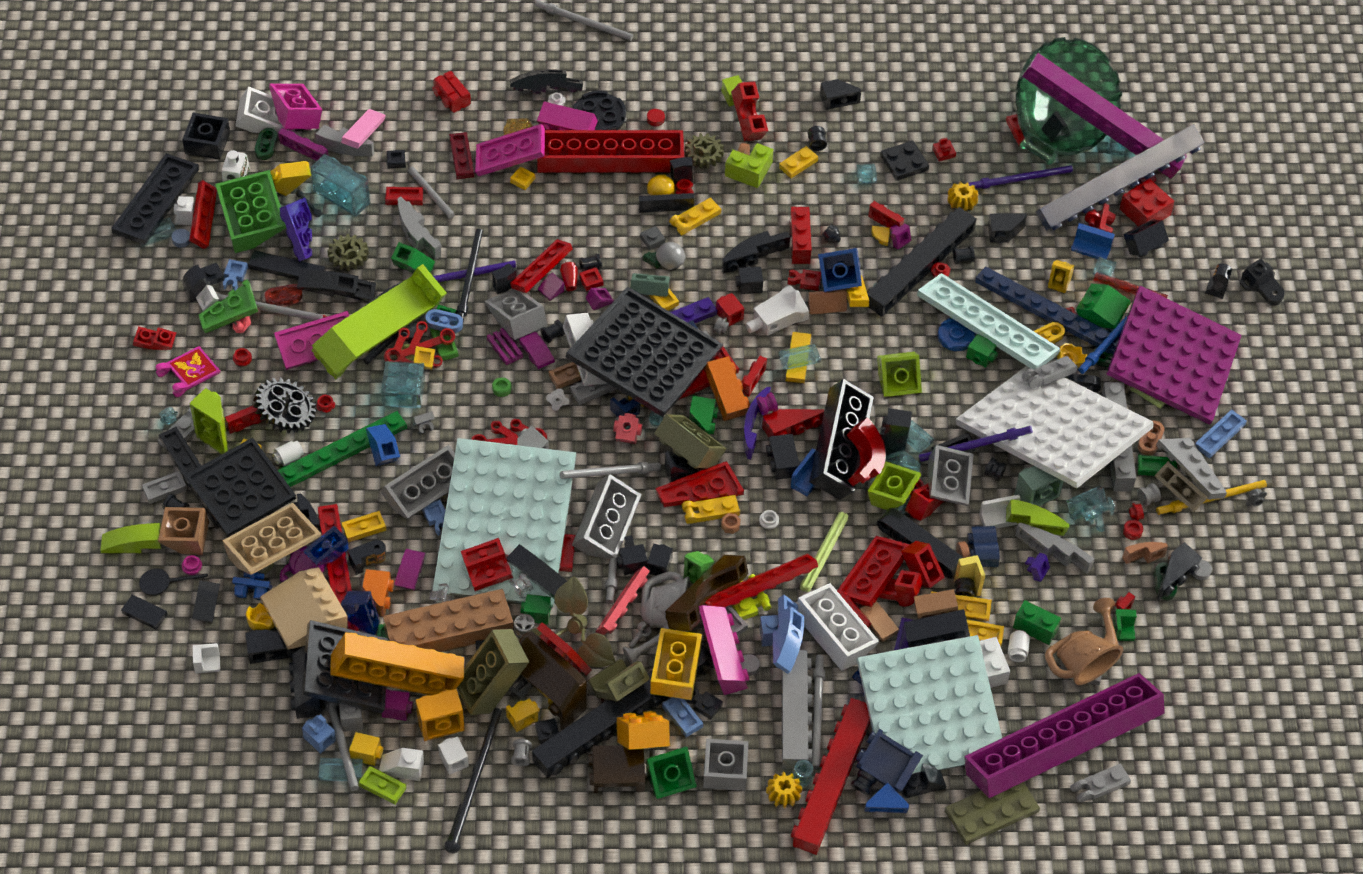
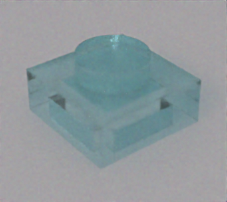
[856,164,877,183]

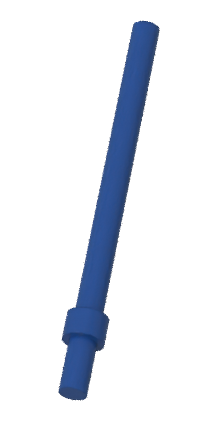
[1078,315,1128,374]

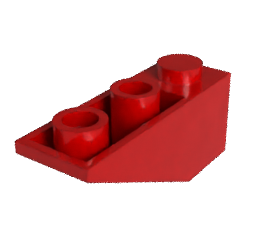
[762,409,824,437]

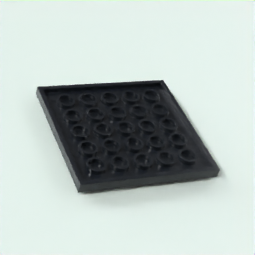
[565,287,723,417]

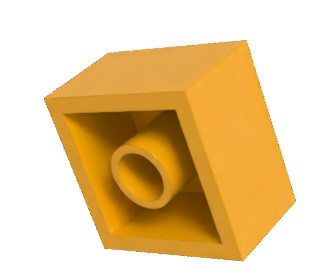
[416,689,465,741]
[617,711,670,750]

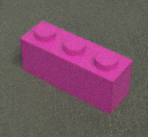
[537,101,598,130]

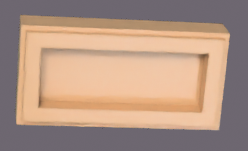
[860,601,899,642]

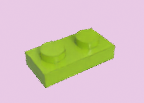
[359,766,406,805]

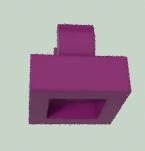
[889,223,912,249]

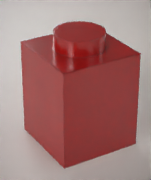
[716,293,744,327]

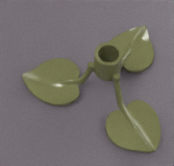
[529,576,616,667]

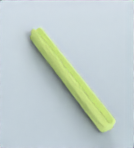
[800,512,848,592]

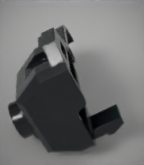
[1240,259,1285,305]

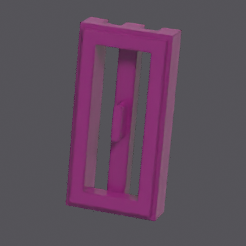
[487,328,523,366]

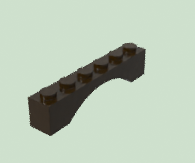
[665,554,749,631]

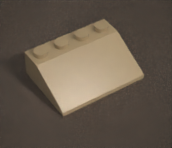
[222,503,322,575]
[261,567,348,649]

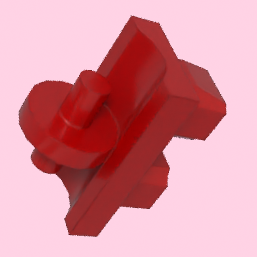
[1085,203,1116,233]

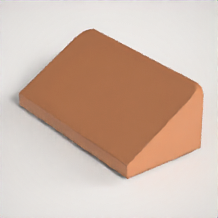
[808,289,847,315]

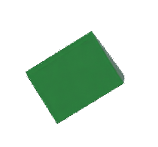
[646,747,697,799]

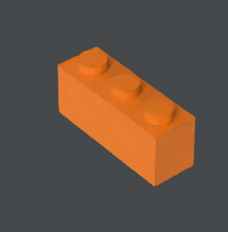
[704,356,749,421]

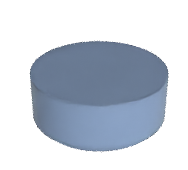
[171,229,191,247]

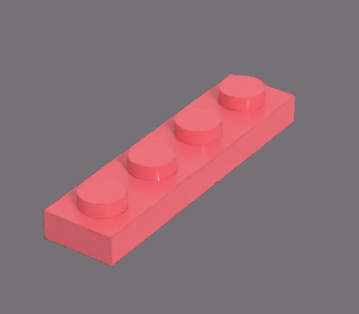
[595,566,650,635]

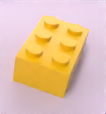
[650,628,702,700]

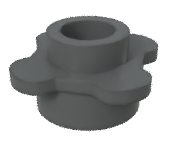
[1246,489,1267,506]

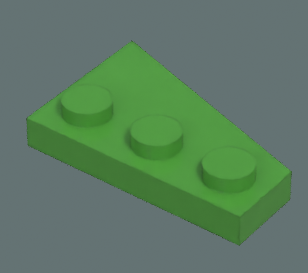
[199,279,258,333]

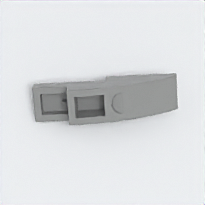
[398,196,442,260]

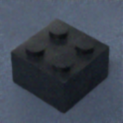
[182,112,230,160]

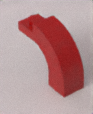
[847,417,886,486]

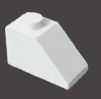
[379,748,424,781]

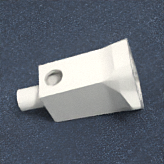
[745,285,809,336]

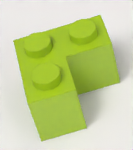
[725,143,774,188]

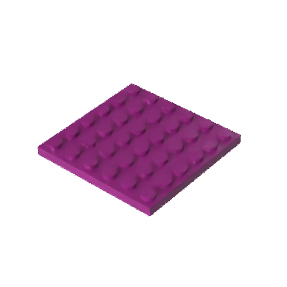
[1106,286,1242,425]

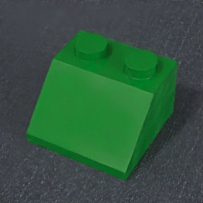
[1076,283,1131,329]

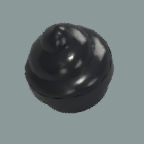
[822,224,841,242]

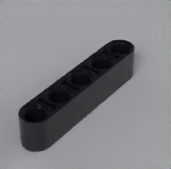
[877,508,963,579]

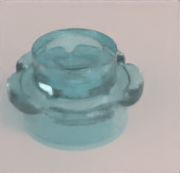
[159,407,178,424]

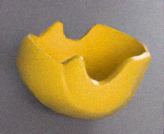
[647,175,676,195]
[1057,343,1088,369]
[245,603,275,630]

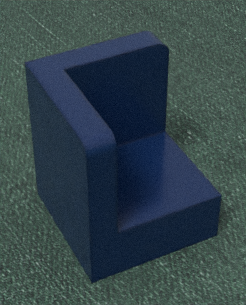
[610,397,640,418]

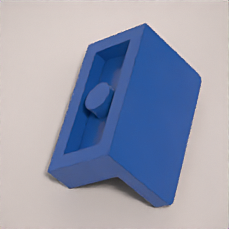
[1071,223,1115,261]
[791,448,816,497]

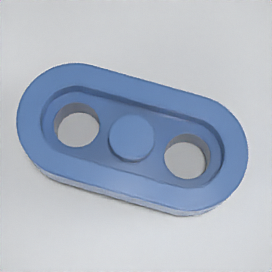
[425,309,463,333]

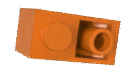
[362,569,394,617]

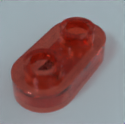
[264,284,303,306]

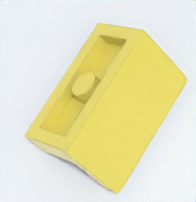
[954,555,985,597]

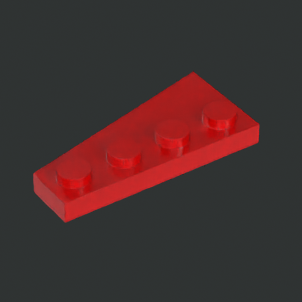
[656,461,744,508]

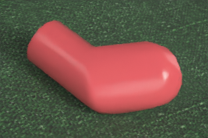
[232,316,251,333]

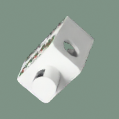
[222,150,250,182]

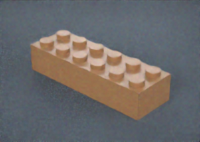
[383,589,513,652]

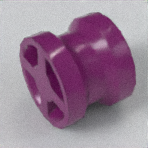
[756,392,778,416]

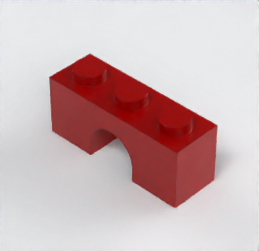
[731,81,768,141]
[790,207,812,264]

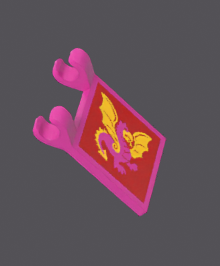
[155,346,220,397]

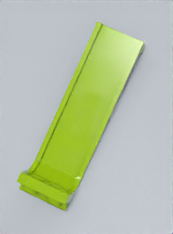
[311,264,447,380]

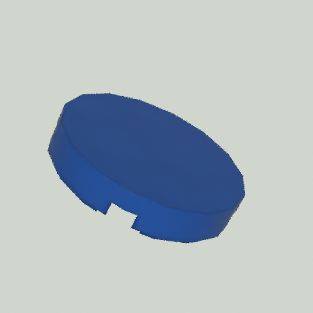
[937,318,976,352]

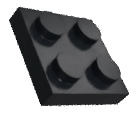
[880,140,929,181]

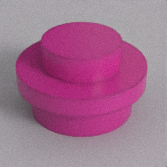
[182,555,202,575]

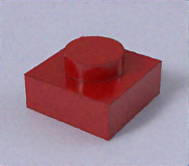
[579,267,604,291]
[1115,592,1136,611]

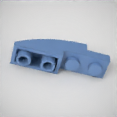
[773,595,804,674]

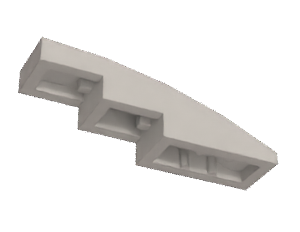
[1015,523,1095,574]

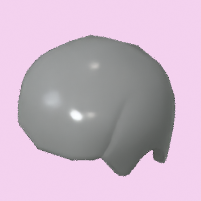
[656,242,686,270]

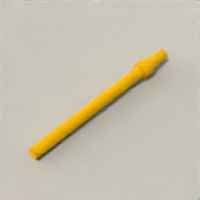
[1156,480,1267,515]

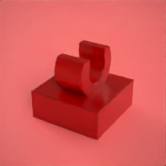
[932,137,956,162]

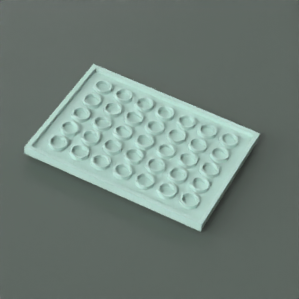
[432,438,576,608]

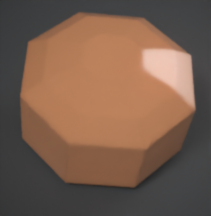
[721,513,741,534]

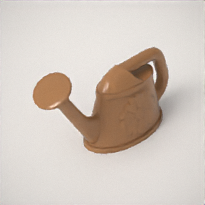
[1045,598,1123,685]

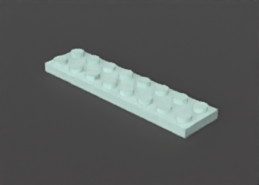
[917,273,1060,369]

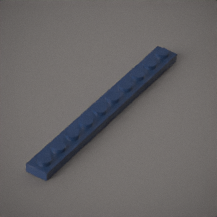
[975,266,1120,354]

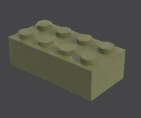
[457,629,529,715]

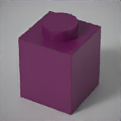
[381,689,414,721]

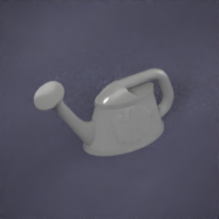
[623,572,691,665]

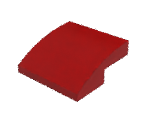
[461,538,513,591]

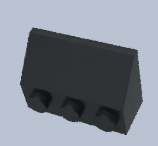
[289,646,322,719]

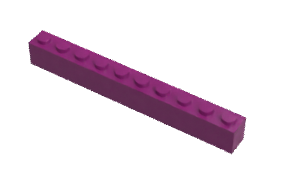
[1022,53,1187,179]

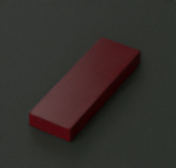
[449,132,474,180]

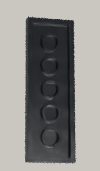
[111,153,199,245]

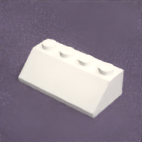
[796,583,879,671]

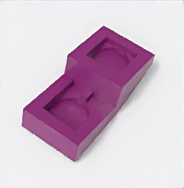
[519,331,555,369]
[394,549,426,591]

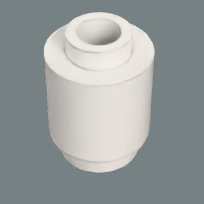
[273,441,304,467]
[1008,630,1030,662]

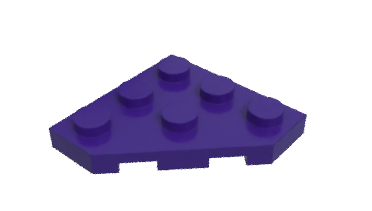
[279,198,312,261]

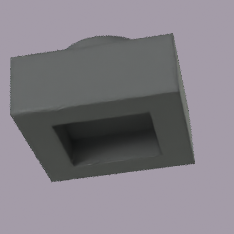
[640,226,666,250]

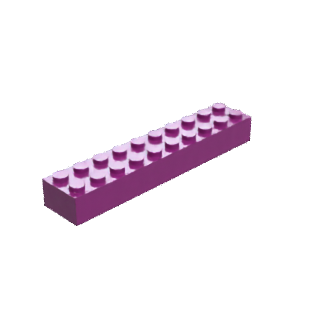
[964,673,1165,798]

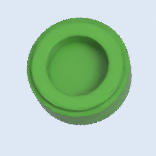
[492,378,512,397]

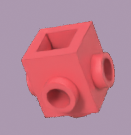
[613,413,642,444]

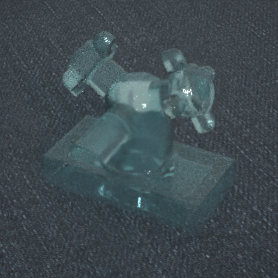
[1066,486,1115,532]

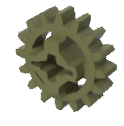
[685,133,724,168]
[327,234,369,271]

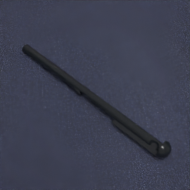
[444,708,502,854]

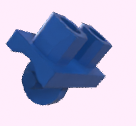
[232,572,273,601]

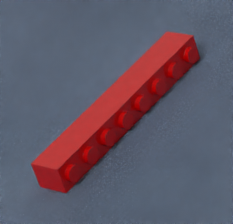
[791,698,871,855]

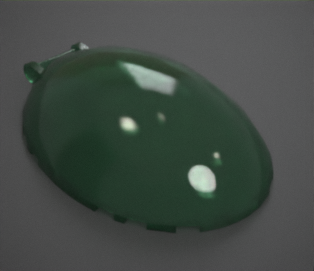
[1015,37,1122,166]

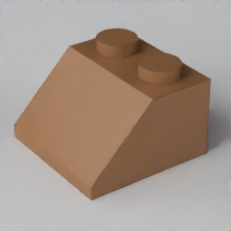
[158,507,209,555]

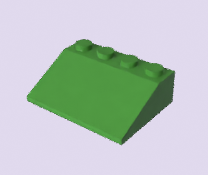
[215,170,286,253]

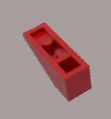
[905,483,944,521]

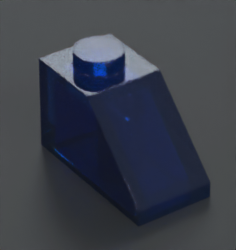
[303,526,349,566]
[341,591,381,635]

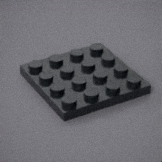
[184,437,296,538]
[302,620,389,713]

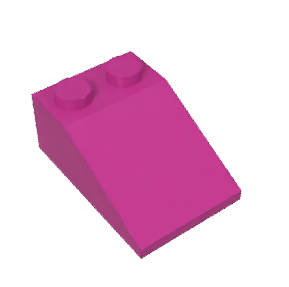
[269,84,322,130]

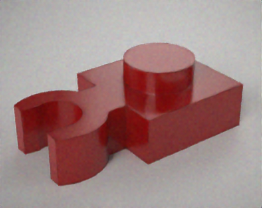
[787,269,821,291]

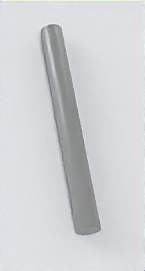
[408,167,455,219]

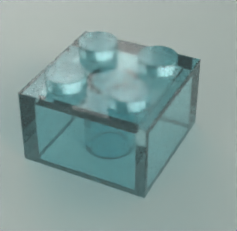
[381,361,425,408]

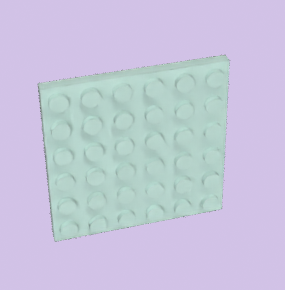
[857,635,1002,773]

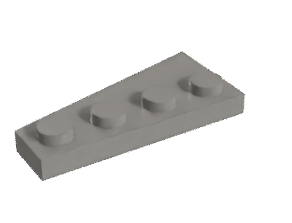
[1156,438,1227,499]

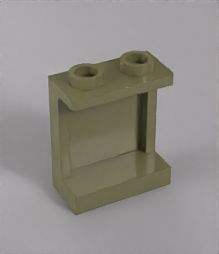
[588,659,650,701]

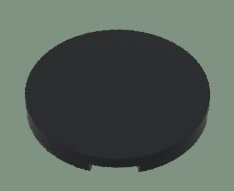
[573,91,626,130]

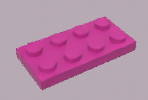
[475,124,545,176]
[274,311,349,370]

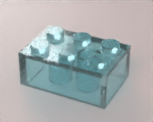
[310,154,370,217]

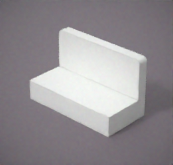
[979,495,1021,529]

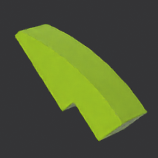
[1006,499,1069,536]
[100,523,161,553]

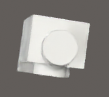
[174,196,195,225]

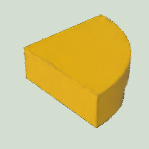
[871,226,890,246]

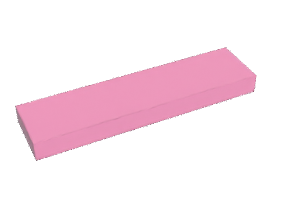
[341,109,385,149]

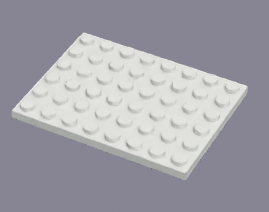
[956,366,1153,488]

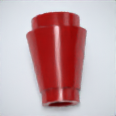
[559,262,578,291]

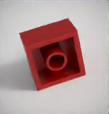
[1119,178,1175,226]

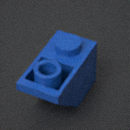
[366,424,400,466]

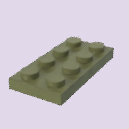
[945,782,1040,845]

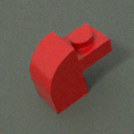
[879,570,922,607]

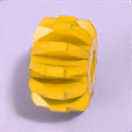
[947,181,978,211]
[766,771,802,809]

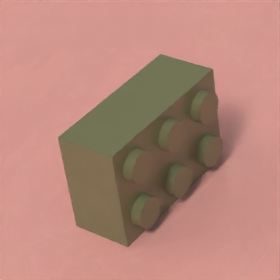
[654,414,727,469]

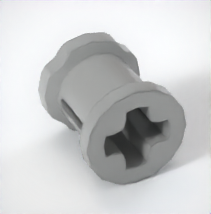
[511,739,532,766]

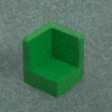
[1113,609,1137,641]

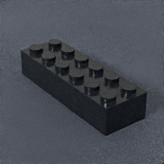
[809,379,874,500]

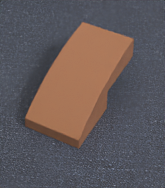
[1122,542,1168,564]

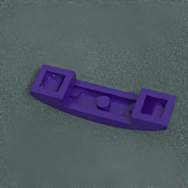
[743,387,771,460]

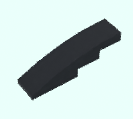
[506,544,567,599]

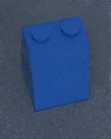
[818,248,862,292]

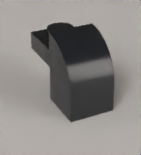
[182,262,224,303]

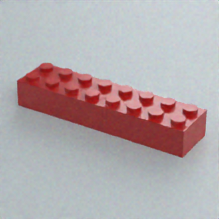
[537,130,684,173]

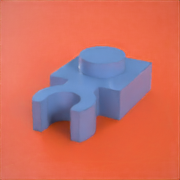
[223,259,248,291]
[422,500,446,536]

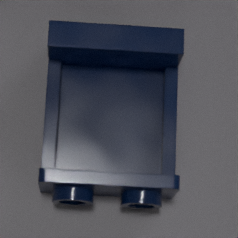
[855,728,923,794]

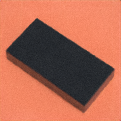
[121,594,168,630]

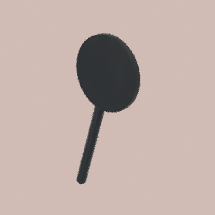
[139,568,208,596]

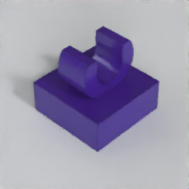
[1025,553,1050,582]

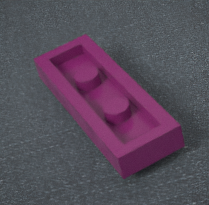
[278,128,330,165]

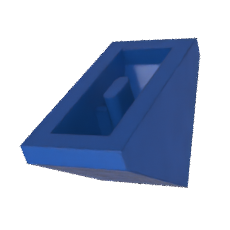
[864,783,909,813]

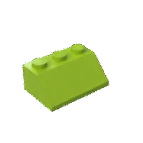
[190,388,228,454]

